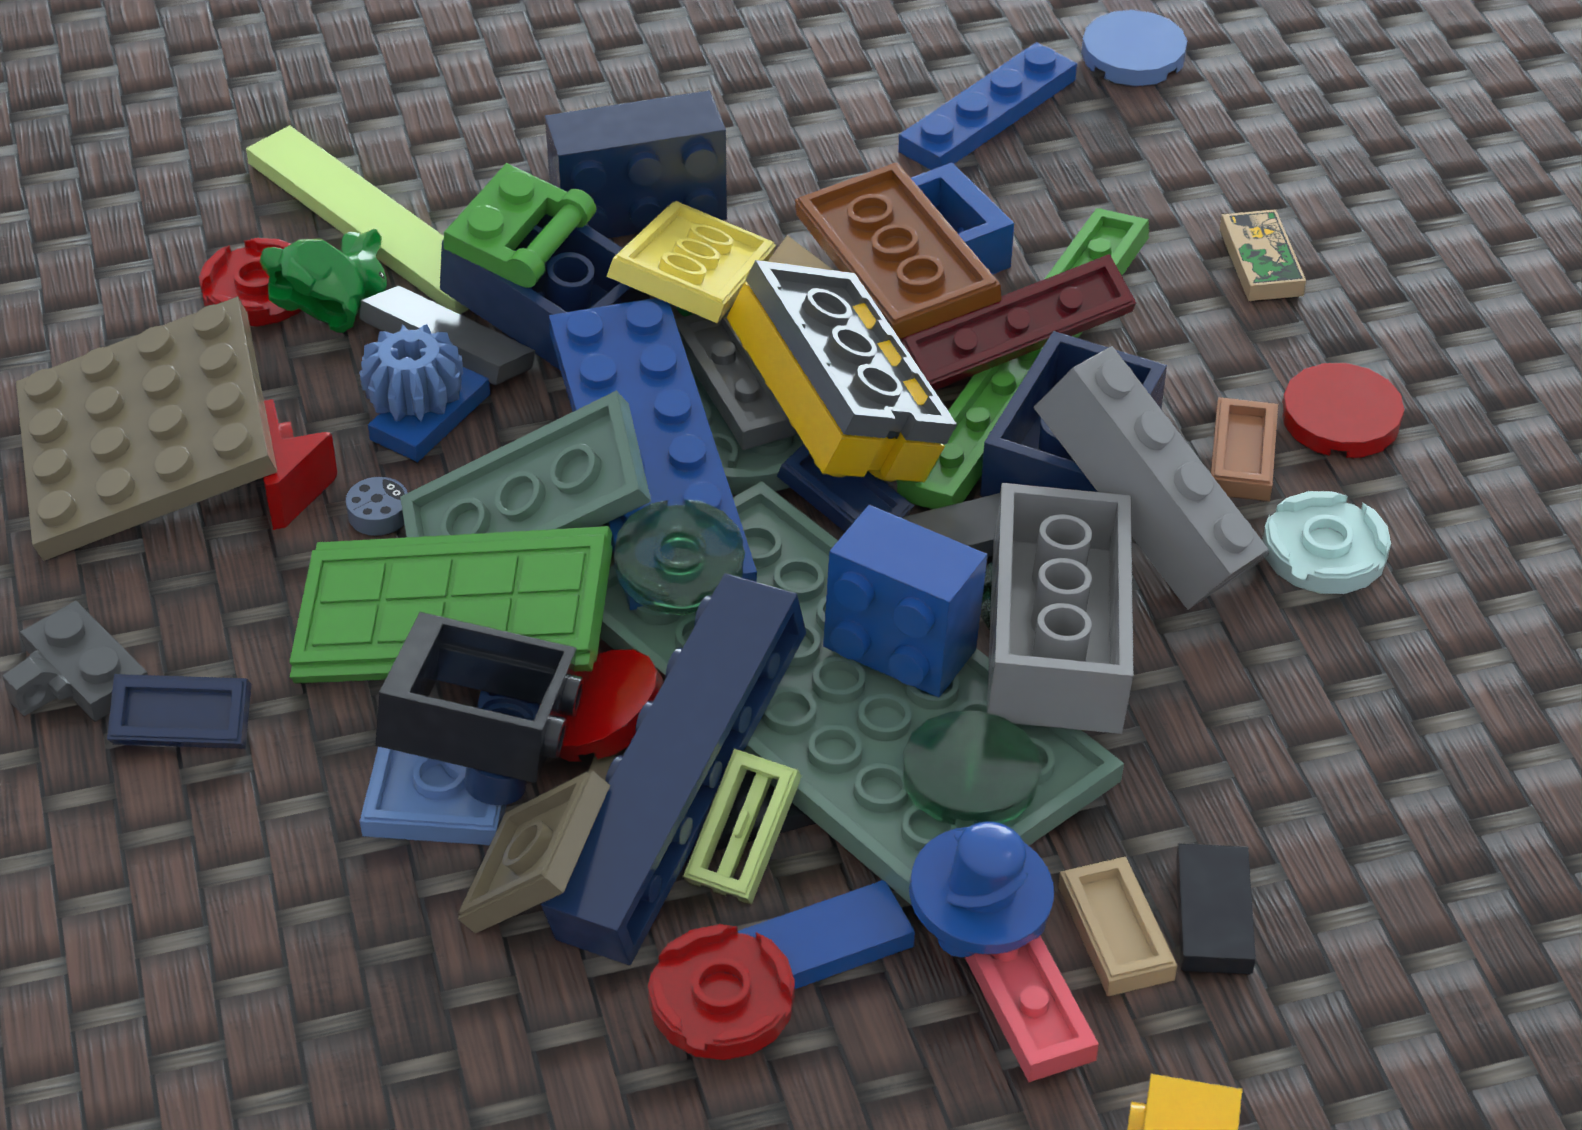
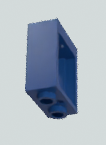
[911,163,1014,274]

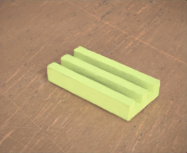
[683,749,802,905]

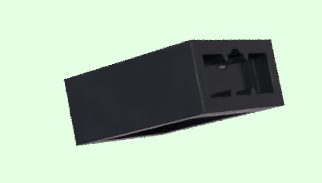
[375,612,584,783]

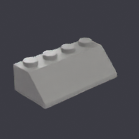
[1034,346,1269,610]

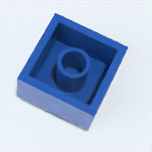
[823,505,988,698]

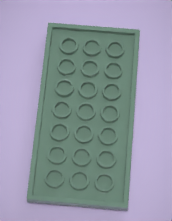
[600,481,1124,905]

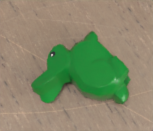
[259,229,387,333]

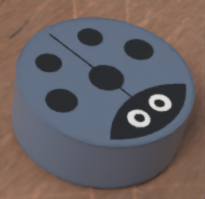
[346,477,408,536]

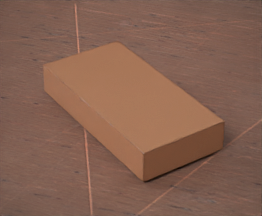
[1210,397,1278,502]

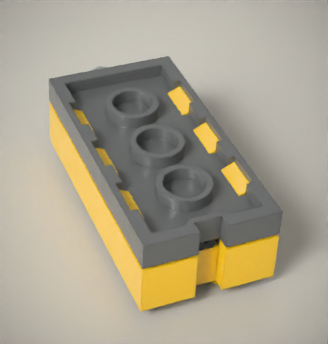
[727,260,957,482]

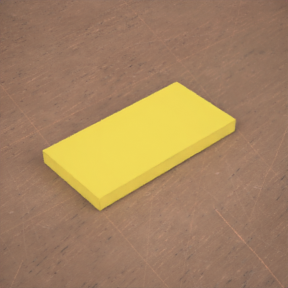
[607,201,776,323]

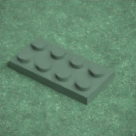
[400,390,651,537]

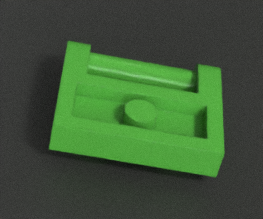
[443,163,596,288]

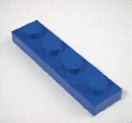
[898,42,1077,170]

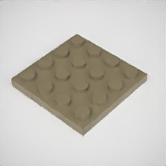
[16,297,277,561]

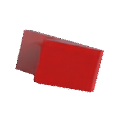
[263,399,338,530]

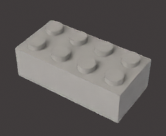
[986,483,1133,734]

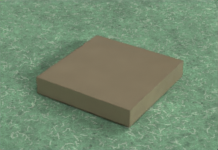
[458,770,610,934]

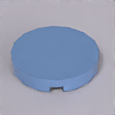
[1082,10,1187,86]

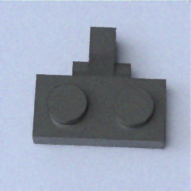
[2,601,148,722]

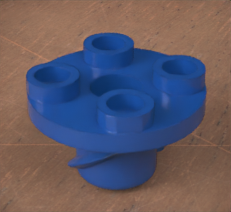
[909,821,1054,958]

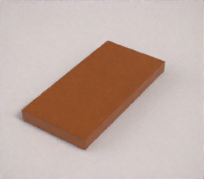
[795,162,1002,339]

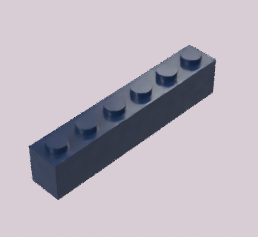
[541,573,806,966]

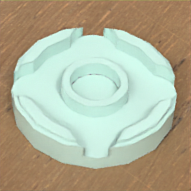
[1262,491,1391,594]

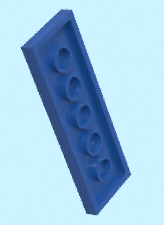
[549,298,757,610]

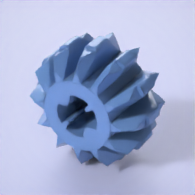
[359,324,464,422]

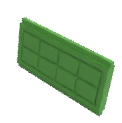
[289,526,613,683]

